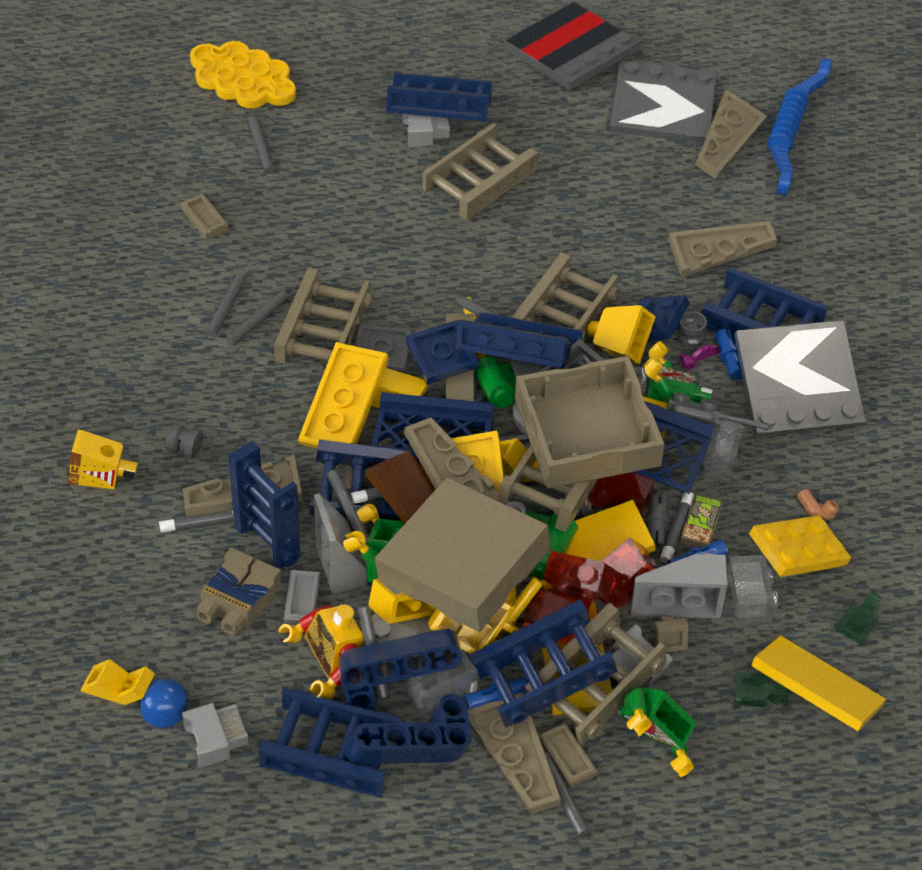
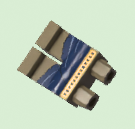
[197,547,281,636]

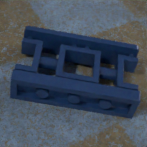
[455,312,585,368]

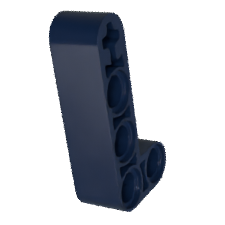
[339,629,462,711]
[345,694,472,764]

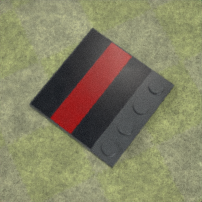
[504,1,640,90]

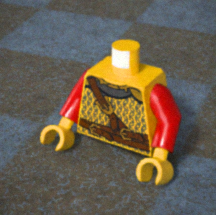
[278,604,364,700]

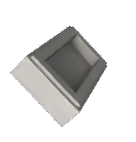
[283,570,321,625]

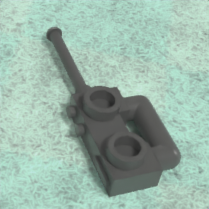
[666,392,770,431]

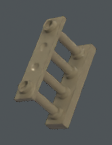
[422,123,538,220]
[512,252,619,337]
[274,268,374,364]
[500,445,598,532]
[525,603,666,746]

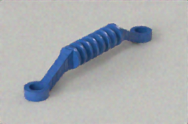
[767,58,832,196]

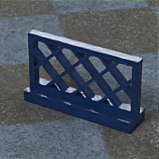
[371,392,494,452]
[631,401,715,495]

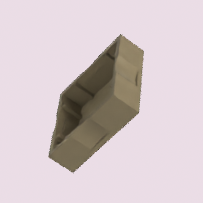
[515,356,664,488]
[375,478,550,633]

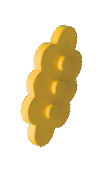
[190,41,296,108]

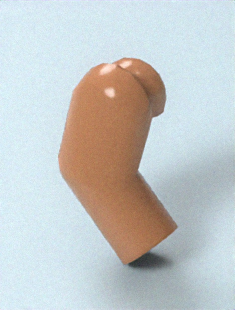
[797,489,839,521]

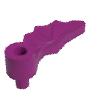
[680,344,720,371]

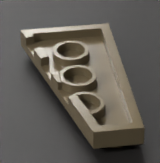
[695,89,767,179]
[668,221,777,278]
[404,418,502,503]
[182,455,303,517]
[467,692,562,814]

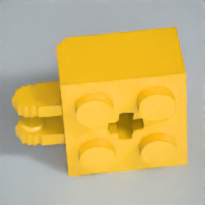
[428,599,520,654]

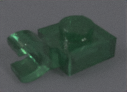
[835,591,882,646]
[734,672,789,707]

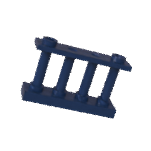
[386,72,493,121]
[702,267,828,339]
[309,439,424,523]
[228,440,301,570]
[469,599,618,728]
[259,688,404,798]

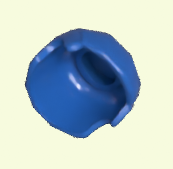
[140,679,188,728]

